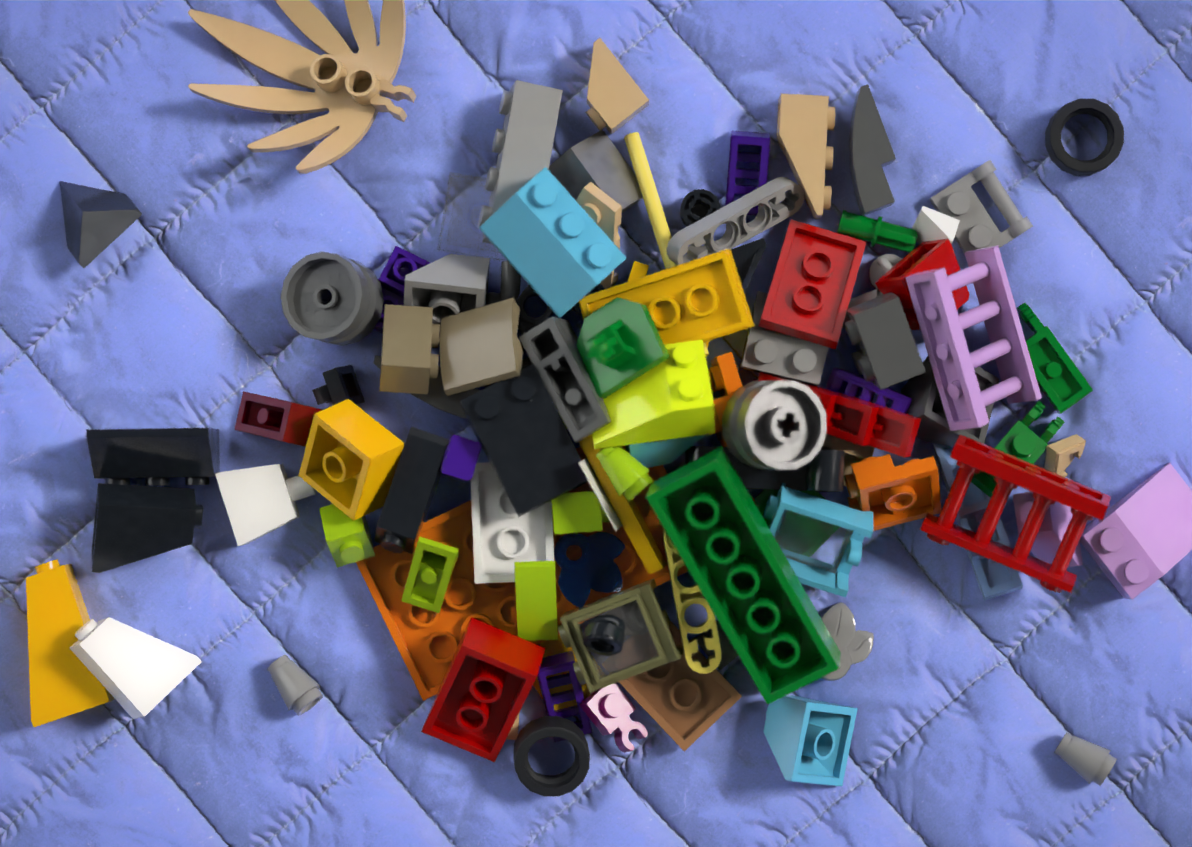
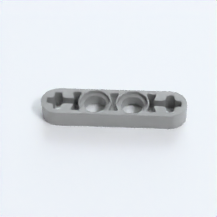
[667,177,804,265]

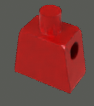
[875,239,969,330]

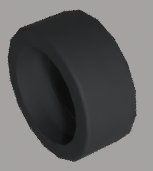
[1045,99,1124,176]
[513,716,590,796]

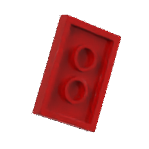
[758,219,866,349]

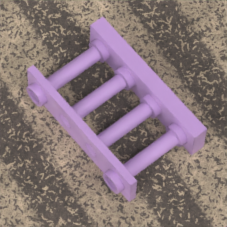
[905,246,1042,431]

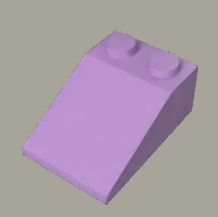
[1079,463,1192,600]

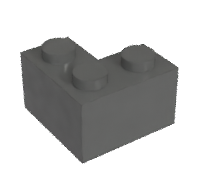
[844,292,926,390]

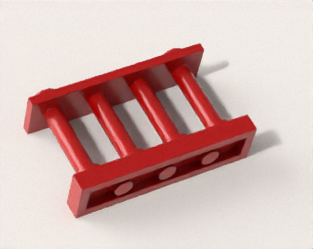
[920,434,1111,593]

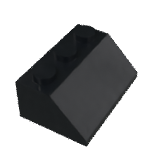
[86,428,220,486]

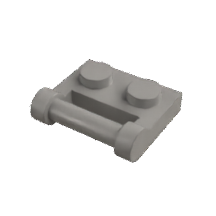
[929,160,1033,254]

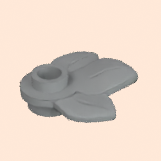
[822,602,874,681]

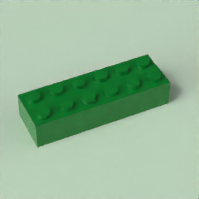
[646,446,841,705]

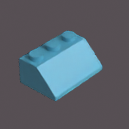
[479,167,627,319]

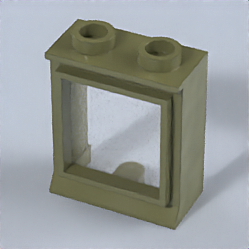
[558,578,684,693]

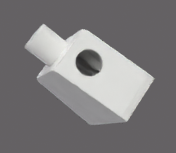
[215,464,316,546]

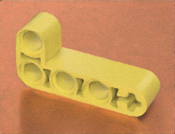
[663,529,722,674]

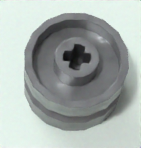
[722,380,827,470]

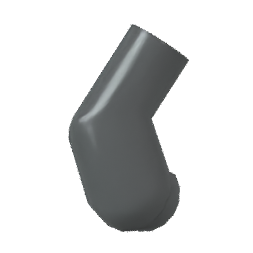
[486,261,521,305]

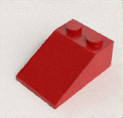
[421,617,545,762]

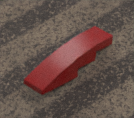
[758,372,921,458]

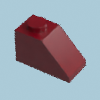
[234,391,323,447]

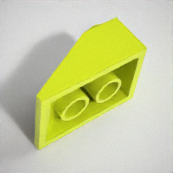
[592,339,715,449]

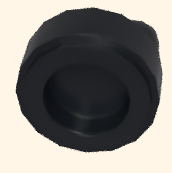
[583,615,625,656]

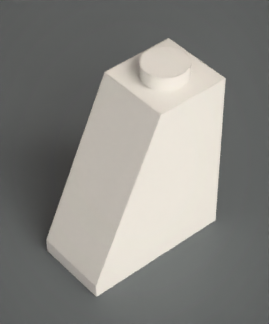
[70,617,201,719]

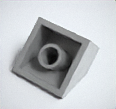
[739,291,828,386]

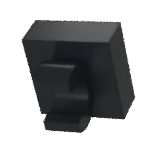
[312,365,365,405]

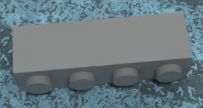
[478,80,563,244]

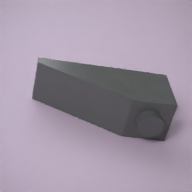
[519,317,611,442]

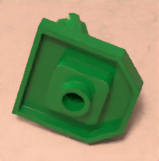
[576,297,670,399]

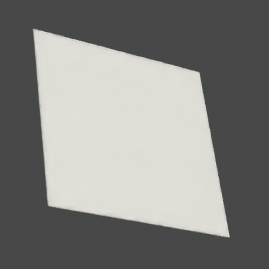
[579,458,623,531]

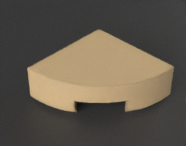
[1044,434,1086,477]

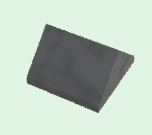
[549,130,643,213]

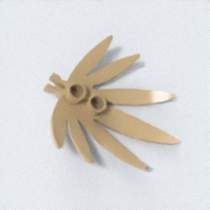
[188,0,416,174]

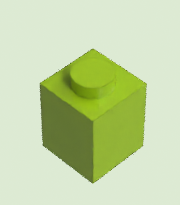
[552,491,610,535]
[319,504,375,568]

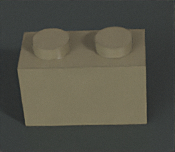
[380,304,440,394]

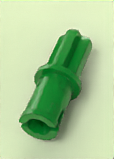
[837,210,917,253]

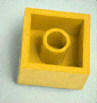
[298,399,405,521]

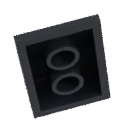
[461,364,589,517]

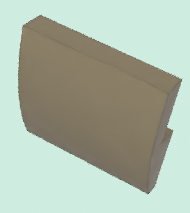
[440,298,524,396]

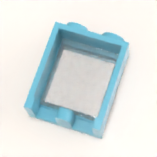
[763,483,874,598]

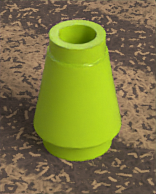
[595,446,653,501]

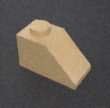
[586,38,649,135]

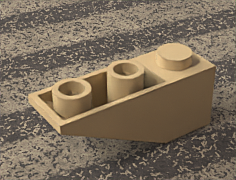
[777,94,835,219]

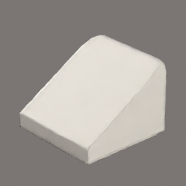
[911,206,960,245]

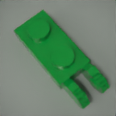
[1017,303,1093,414]
[971,401,1065,498]

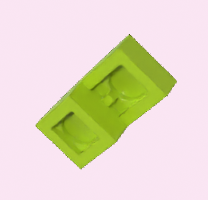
[515,561,558,641]

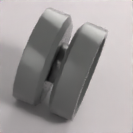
[281,252,384,346]

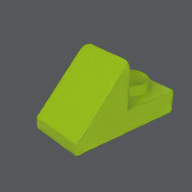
[401,537,459,613]

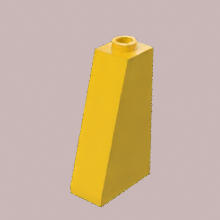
[26,559,115,728]

